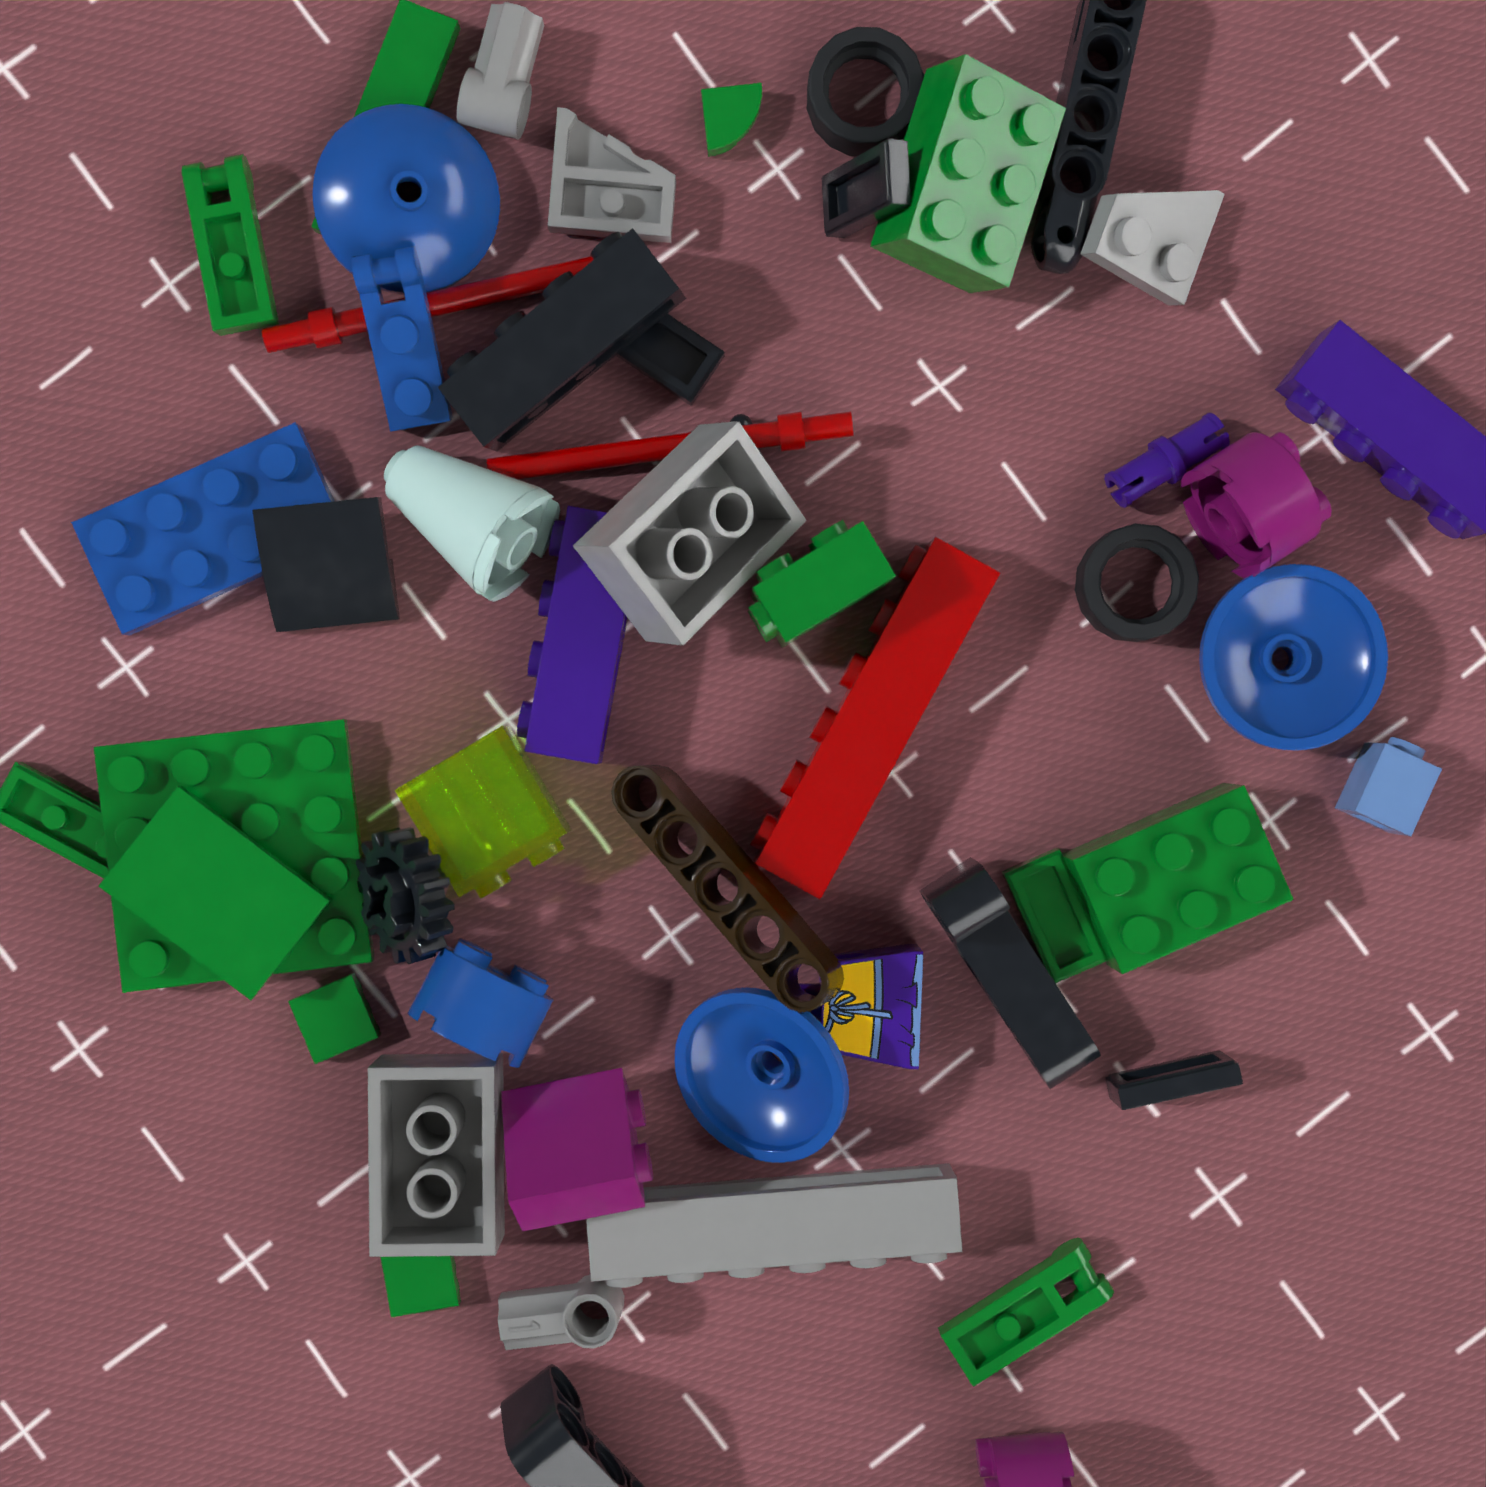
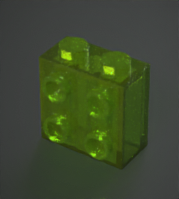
[395,726,572,899]

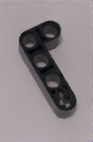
[919,857,1101,1089]
[500,1364,645,1487]

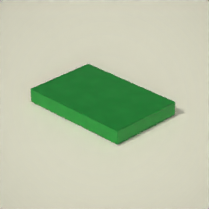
[98,786,332,1000]

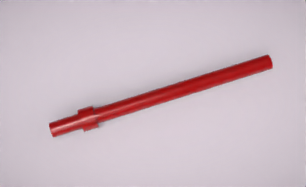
[262,256,593,353]
[487,412,854,479]

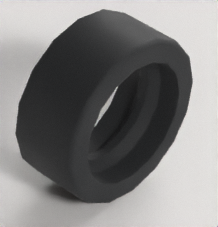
[807,27,924,156]
[1075,523,1199,642]

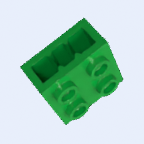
[747,520,896,648]

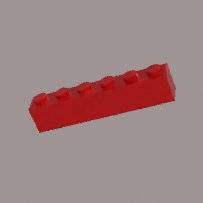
[750,537,1001,900]

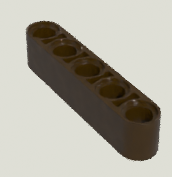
[611,765,844,1012]

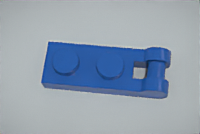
[351,246,453,432]

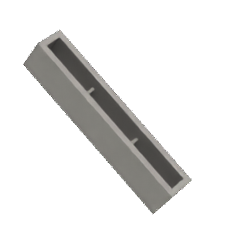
[586,1163,962,1288]

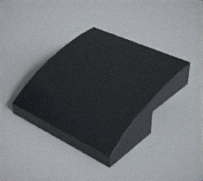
[252,497,400,632]

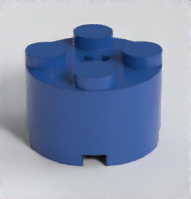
[408,938,554,1068]

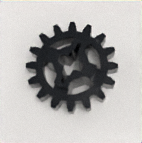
[356,827,455,965]

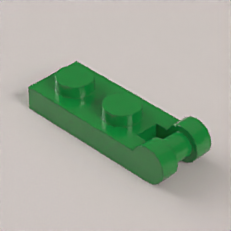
[182,154,279,336]
[938,1238,1114,1387]

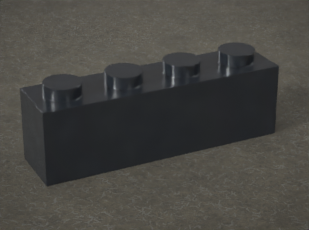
[438,228,686,452]

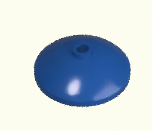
[313,104,500,295]
[1199,564,1388,751]
[675,987,849,1163]

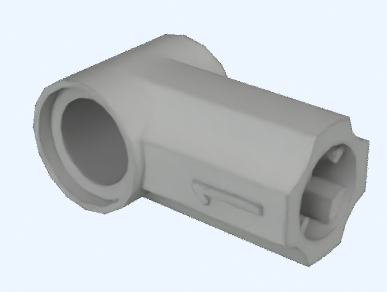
[457,2,544,140]
[498,1274,625,1350]

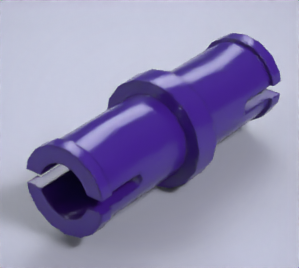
[1104,412,1230,508]

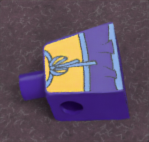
[799,944,923,1069]

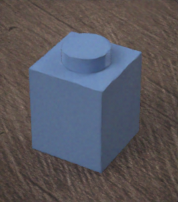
[1335,737,1442,837]

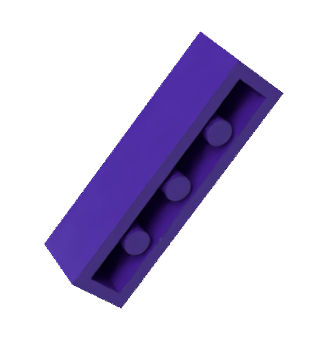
[1275,320,1486,540]
[517,506,628,764]

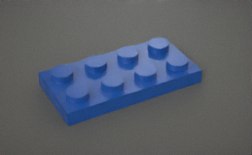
[71,422,334,636]

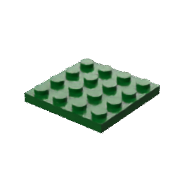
[94,719,374,993]

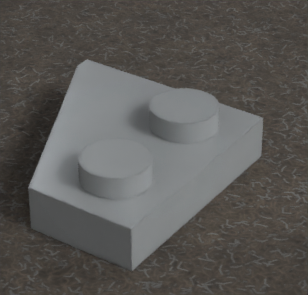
[548,107,676,243]
[1080,190,1225,306]

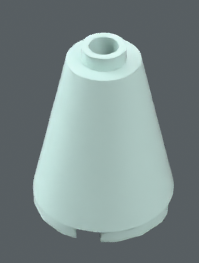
[384,445,560,602]

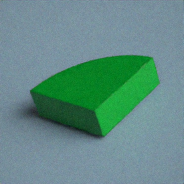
[701,83,762,157]

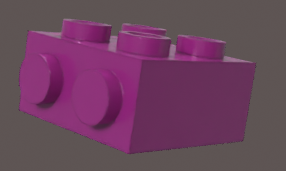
[501,1068,653,1232]

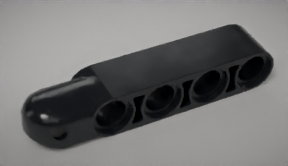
[1031,0,1147,274]

